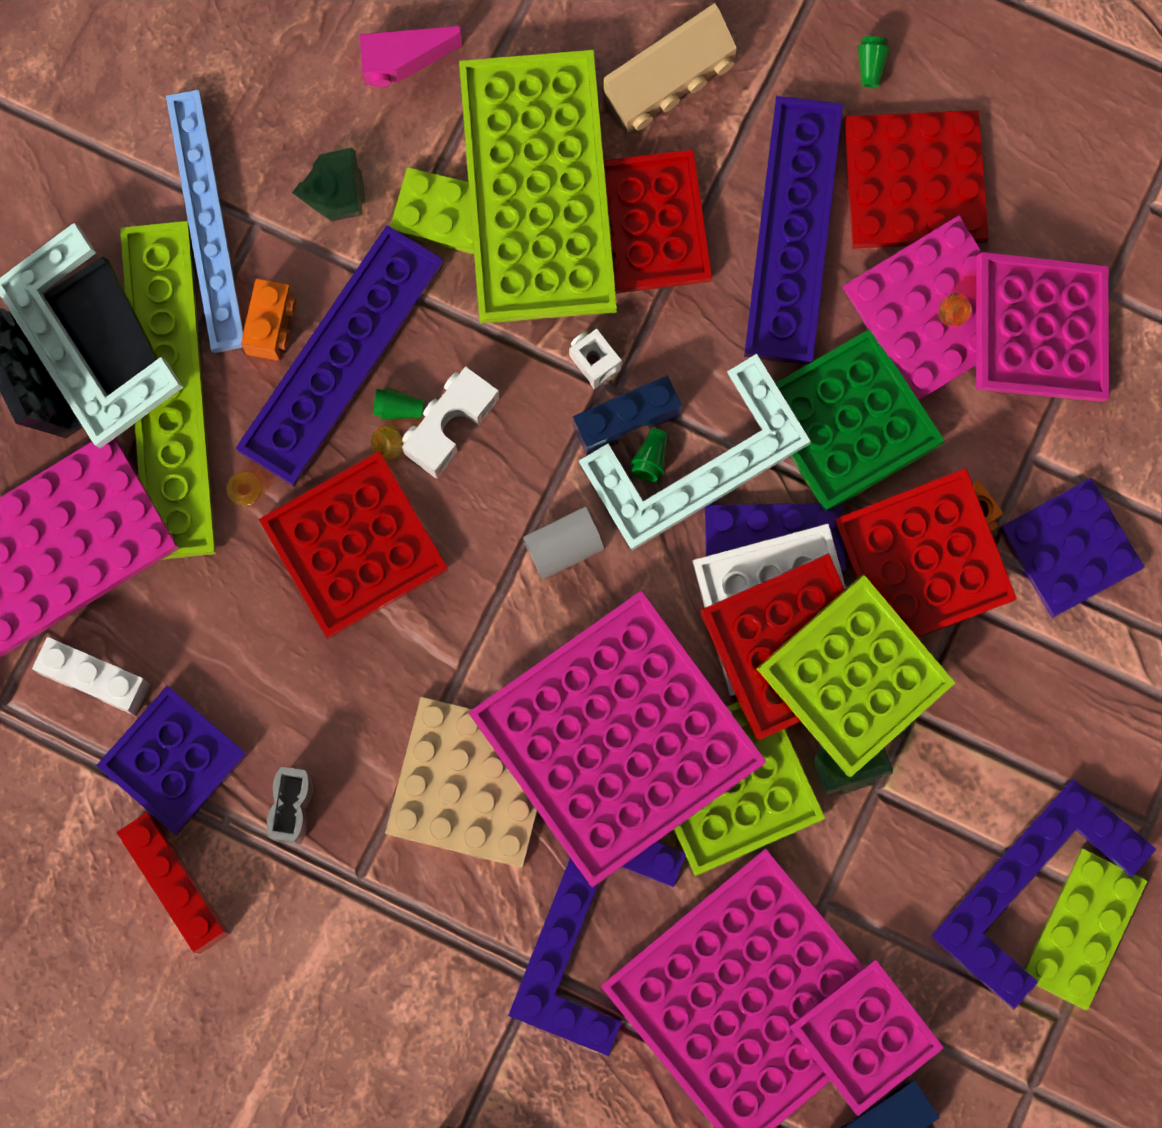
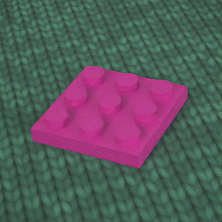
[789,960,944,1116]

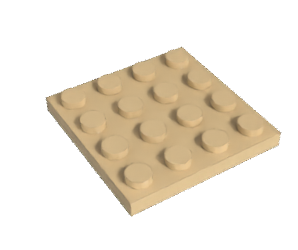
[385,697,537,868]

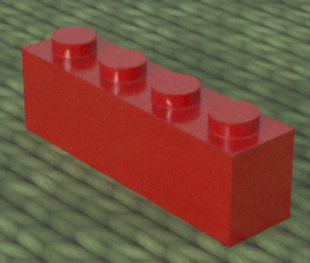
[116,812,230,954]

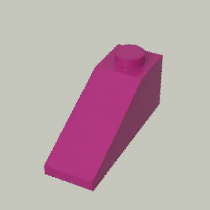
[360,26,462,87]

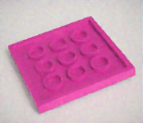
[842,215,981,400]
[976,252,1109,402]

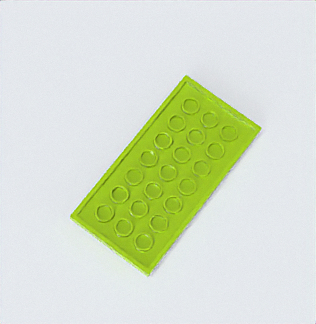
[459,50,617,324]

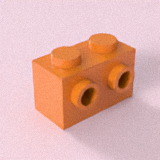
[241,279,297,361]

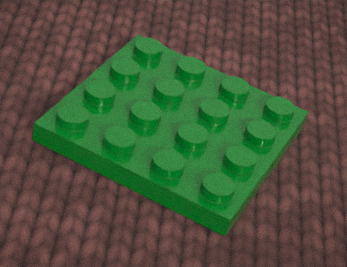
[775,329,945,511]

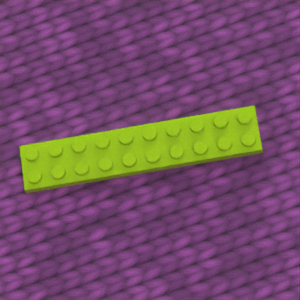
[120,221,216,560]

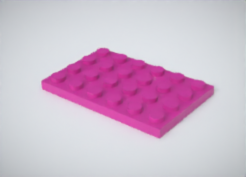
[0,437,180,657]

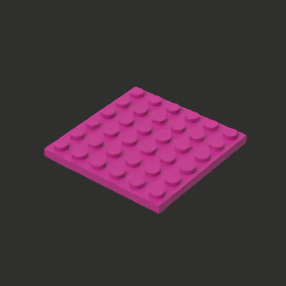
[468,591,766,888]
[600,849,865,1128]

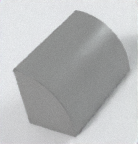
[523,507,604,580]

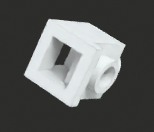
[569,329,622,389]

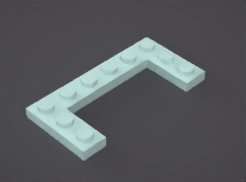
[0,223,183,448]
[579,354,811,551]

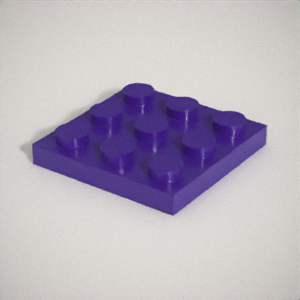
[1000,478,1145,619]
[96,686,247,835]

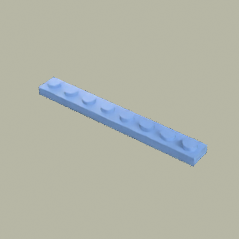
[166,90,244,353]

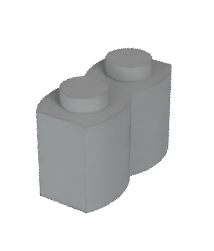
[267,767,313,845]

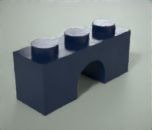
[573,375,682,456]

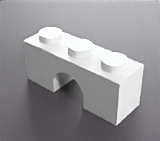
[402,366,500,479]
[32,637,151,716]

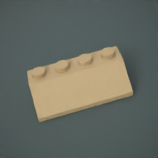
[604,3,737,134]

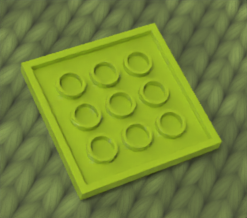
[756,575,955,777]
[674,702,825,877]

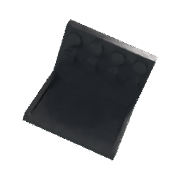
[0,257,158,438]

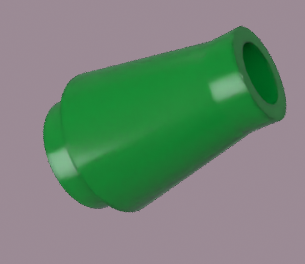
[857,36,890,88]
[372,387,424,420]
[631,428,669,482]

